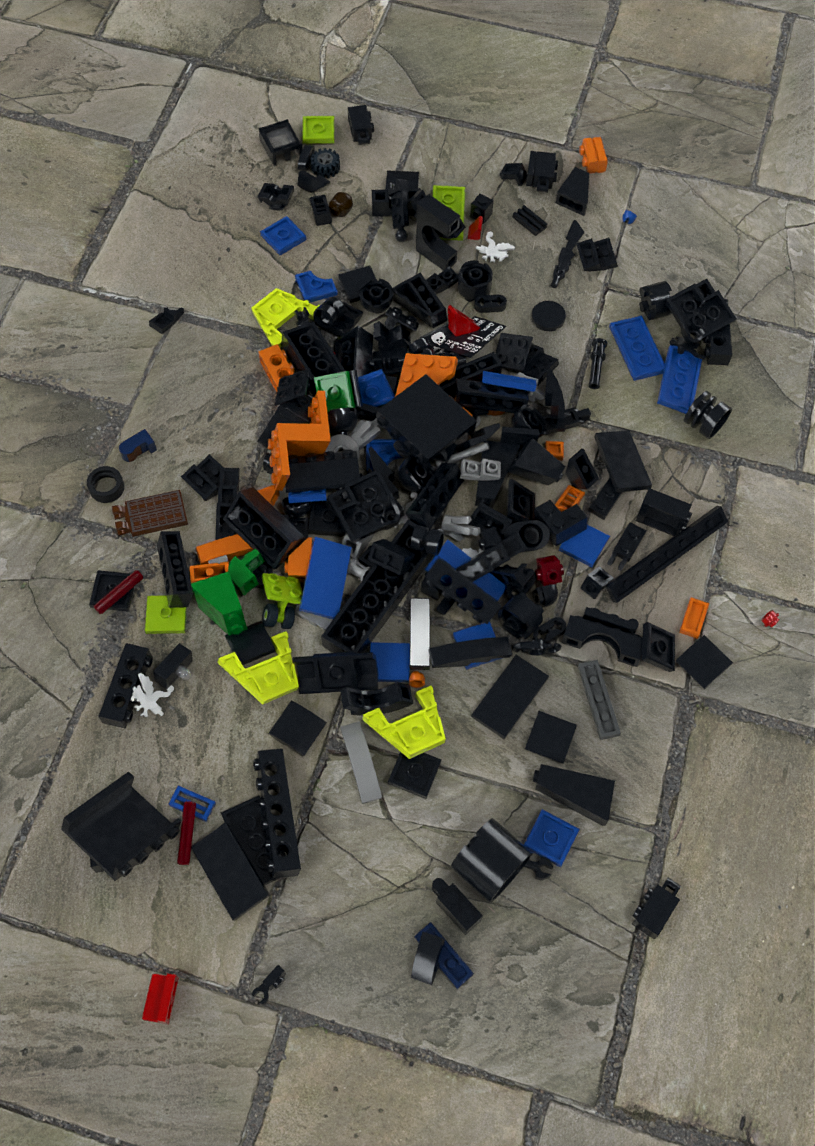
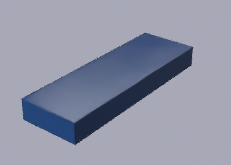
[482,371,537,392]

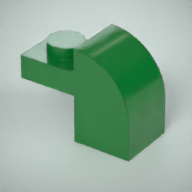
[228,548,264,596]

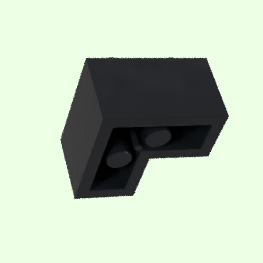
[534,500,588,547]

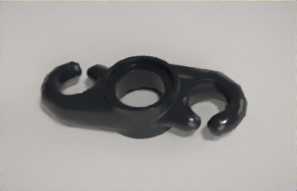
[512,640,562,656]

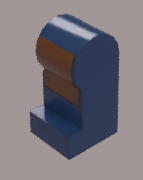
[119,429,157,462]

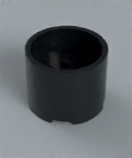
[451,818,533,903]

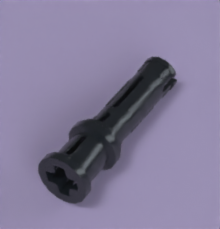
[588,338,608,390]

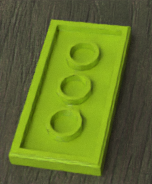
[432,185,465,241]

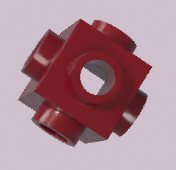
[535,555,564,586]

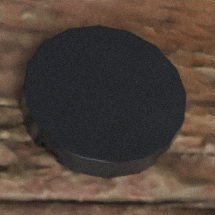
[531,301,566,331]

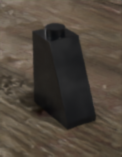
[555,167,589,216]
[507,438,566,485]

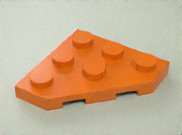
[395,353,458,397]

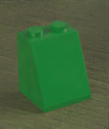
[191,571,247,635]

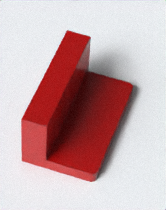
[142,974,179,1024]

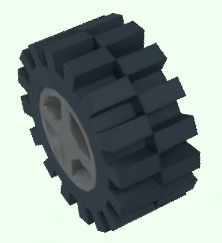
[311,148,340,179]

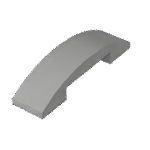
[340,721,382,804]

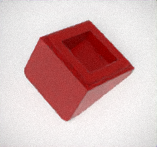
[468,216,483,240]

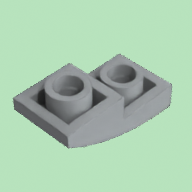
[460,459,501,481]

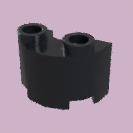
[258,183,294,211]

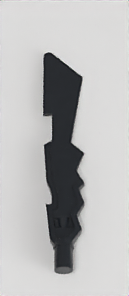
[551,220,584,288]

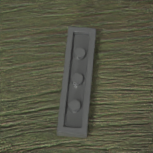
[577,660,621,740]

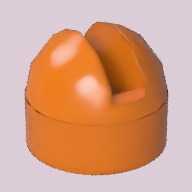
[409,671,425,688]

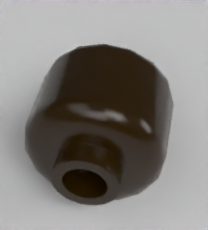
[329,192,353,217]

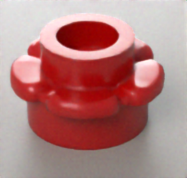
[761,610,779,628]

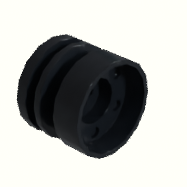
[684,391,732,439]

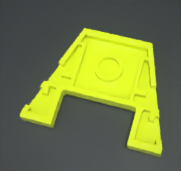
[251,288,320,347]
[218,631,299,705]
[362,686,446,759]

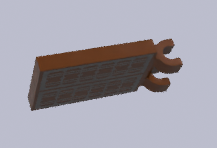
[112,490,188,537]

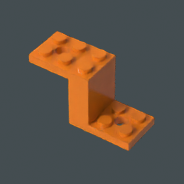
[268,391,331,491]

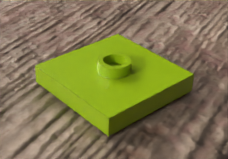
[302,116,335,144]
[145,595,187,634]

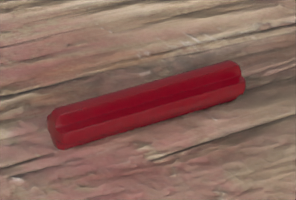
[94,570,143,614]
[177,801,196,865]

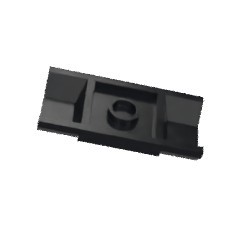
[293,652,379,694]

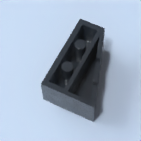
[393,273,448,328]

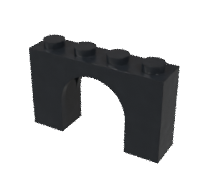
[416,194,460,270]

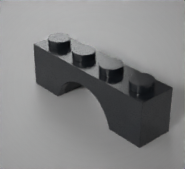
[562,615,643,667]

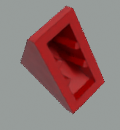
[448,305,480,337]

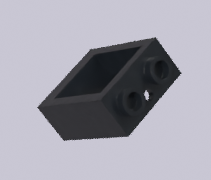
[636,488,692,536]

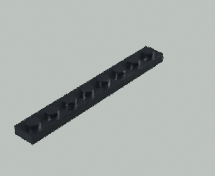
[605,506,728,603]

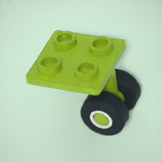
[262,573,303,629]

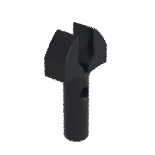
[524,857,553,880]

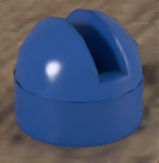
[622,210,637,224]

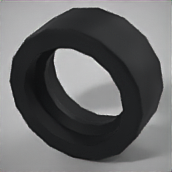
[87,466,124,503]

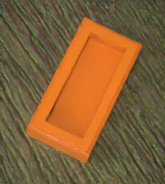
[679,597,709,639]

